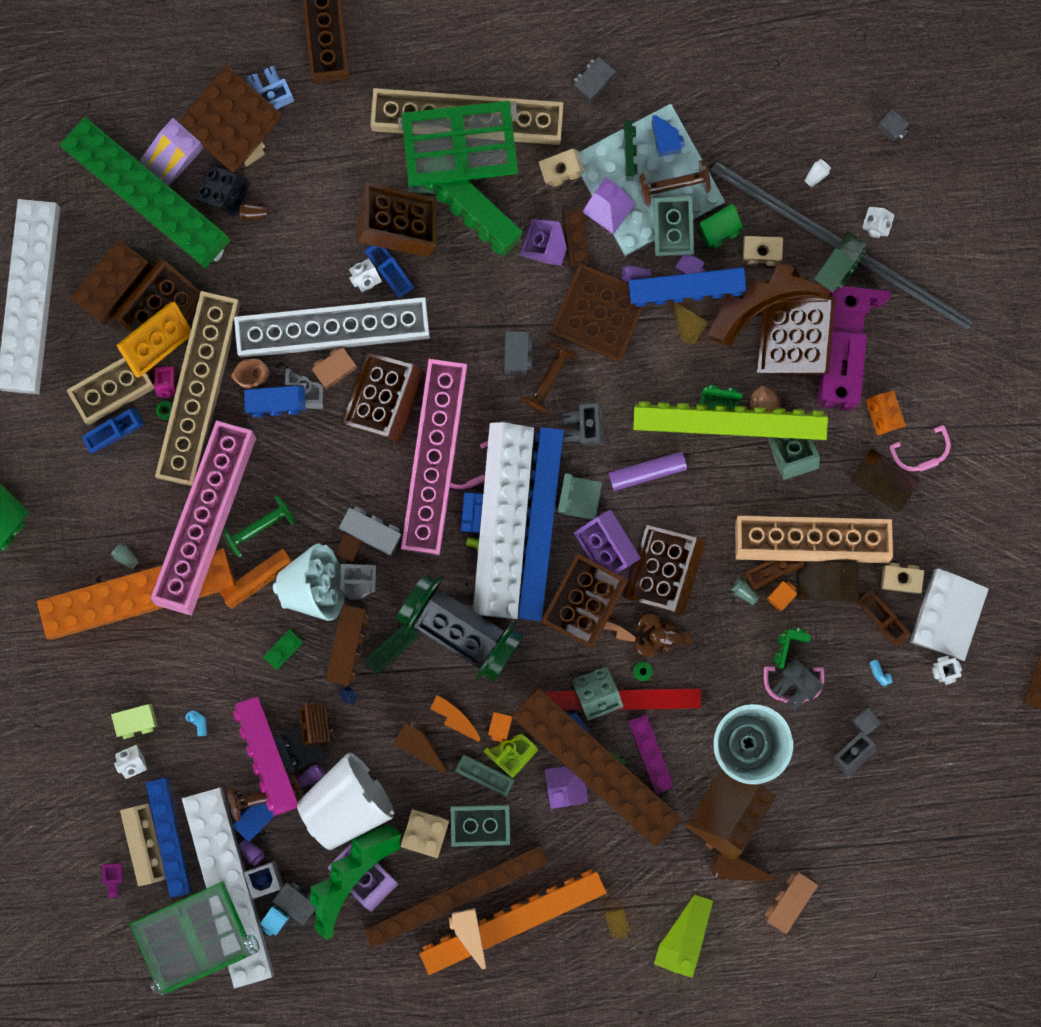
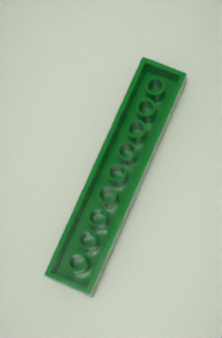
[60,116,230,269]

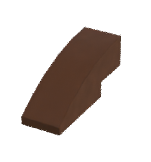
[857,589,911,649]

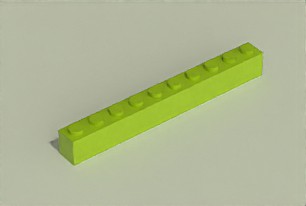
[633,401,828,440]

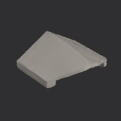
[339,564,376,600]

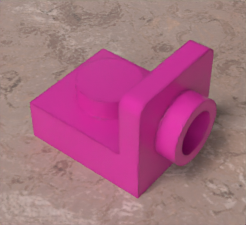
[154,367,176,398]

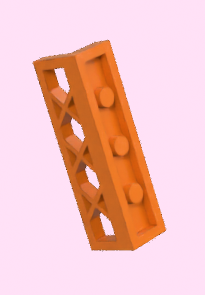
[220,549,292,609]

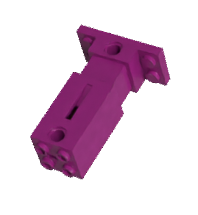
[817,286,891,411]

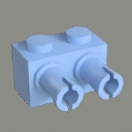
[246,66,294,109]

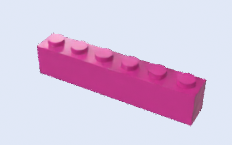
[233,697,297,816]

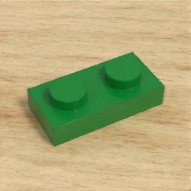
[263,629,304,671]

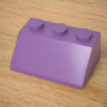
[574,510,641,574]

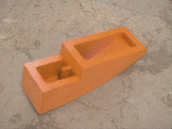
[430,695,481,742]

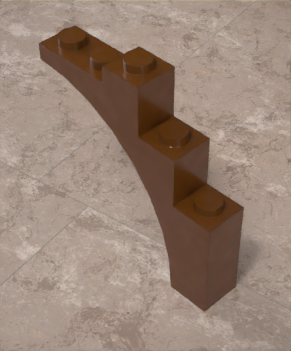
[708,263,830,347]

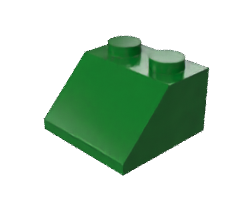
[697,204,743,250]

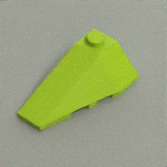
[654,894,713,978]

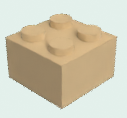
[400,808,450,859]

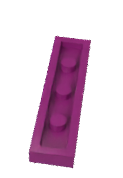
[628,715,674,794]

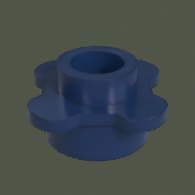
[340,686,357,705]

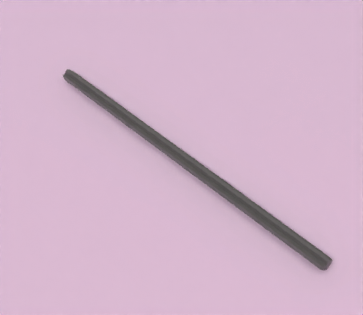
[712,162,973,329]

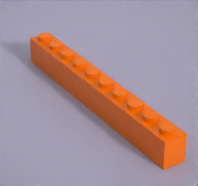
[419,869,606,975]

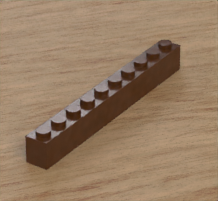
[364,844,549,948]

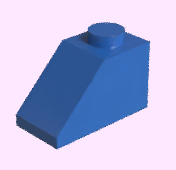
[651,115,684,157]

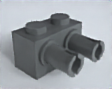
[563,403,605,446]
[772,659,824,712]

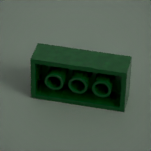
[814,231,866,292]

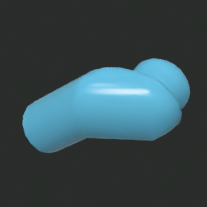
[869,660,892,686]
[186,711,207,736]

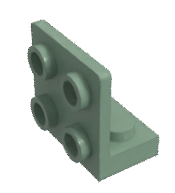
[557,474,602,520]
[572,667,623,721]

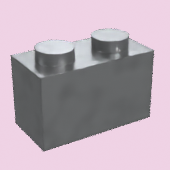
[573,57,616,104]
[834,731,876,777]
[272,881,316,925]

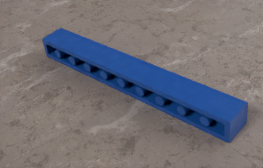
[518,427,564,621]

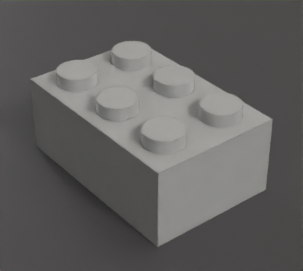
[339,507,403,557]

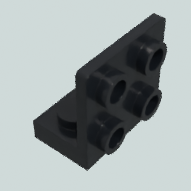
[195,165,251,217]
[273,727,326,774]

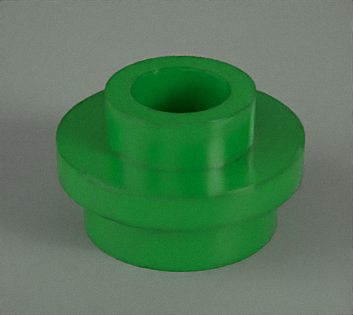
[156,401,173,420]
[633,662,653,681]

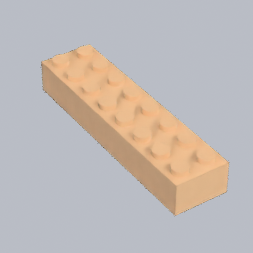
[735,516,893,563]

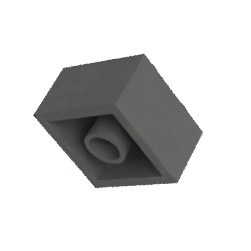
[504,331,532,376]

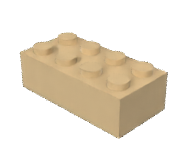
[67,358,155,426]

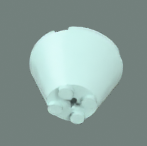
[273,543,345,621]

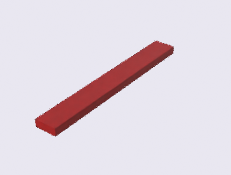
[546,689,701,711]

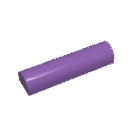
[608,451,687,492]

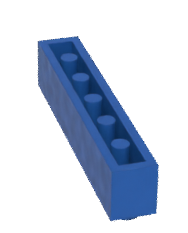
[628,267,746,307]
[146,777,192,898]

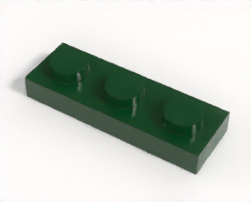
[624,120,637,181]
[364,625,420,675]

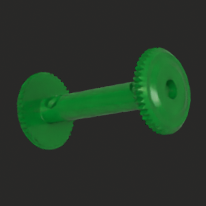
[222,496,295,557]

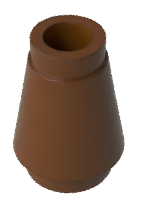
[239,202,267,221]

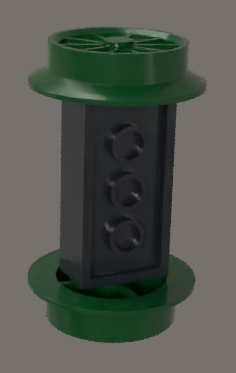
[396,573,523,682]

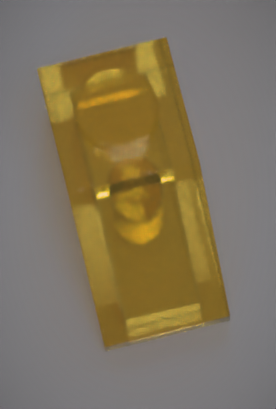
[672,303,708,345]

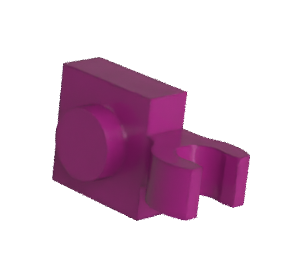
[102,863,123,898]

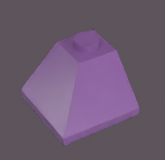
[583,178,636,234]
[520,219,567,265]
[545,766,588,809]

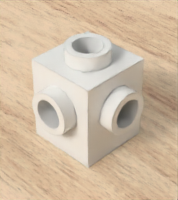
[862,207,894,238]
[349,258,382,292]
[932,656,962,685]
[114,745,147,779]

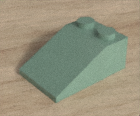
[653,194,694,256]
[767,437,820,480]

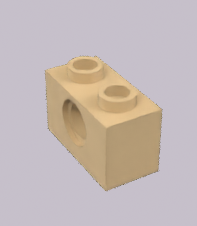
[539,148,585,187]
[742,236,783,266]
[880,563,924,594]

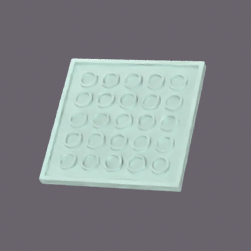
[579,104,725,256]

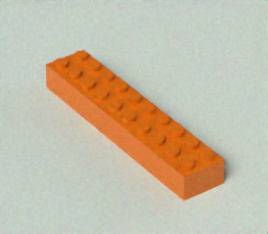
[37,548,236,640]

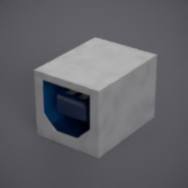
[244,860,284,899]

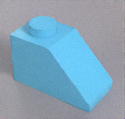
[260,904,290,936]

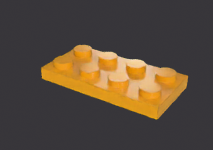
[116,302,191,377]

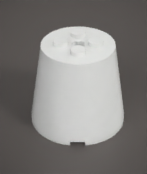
[297,753,394,850]

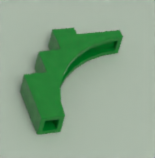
[310,824,401,940]

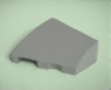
[285,368,323,409]

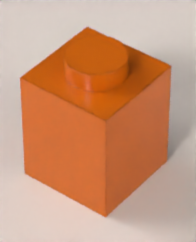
[766,581,797,612]
[488,712,512,742]

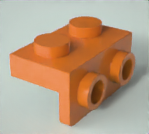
[866,390,906,435]

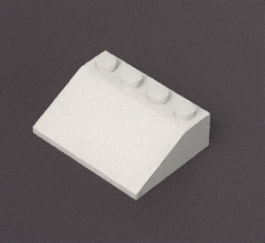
[909,569,988,661]

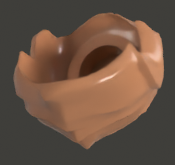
[231,358,269,389]
[749,386,782,411]

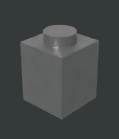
[877,109,909,142]
[851,708,881,735]

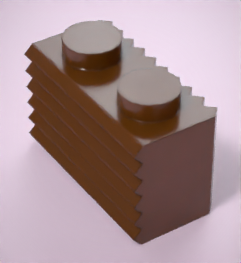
[299,703,333,746]

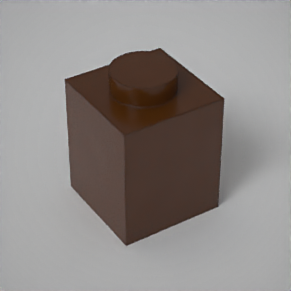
[335,533,363,564]

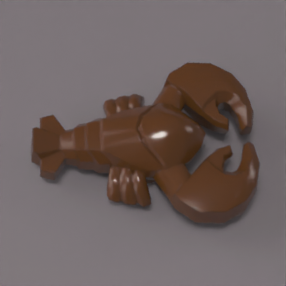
[635,613,693,657]

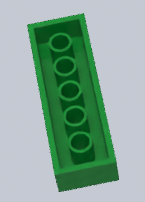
[422,156,522,257]

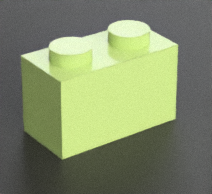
[111,704,157,739]

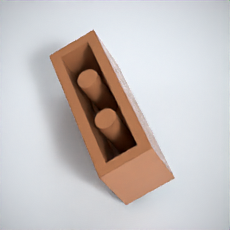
[765,871,818,935]

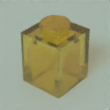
[604,908,631,940]

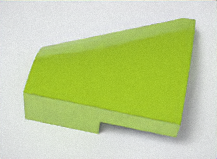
[484,734,538,778]

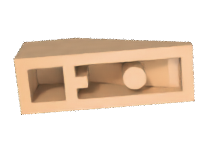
[449,908,486,969]

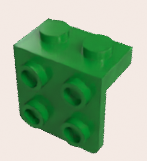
[700,385,742,409]
[773,628,811,669]

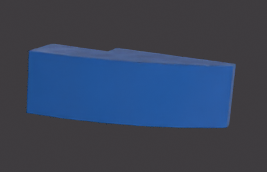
[363,245,414,298]
[82,408,145,454]

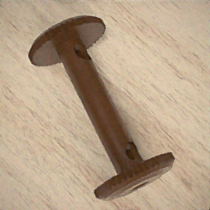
[639,160,711,207]
[520,342,579,414]
[227,773,301,821]

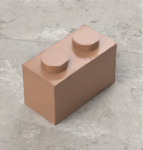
[312,347,357,390]

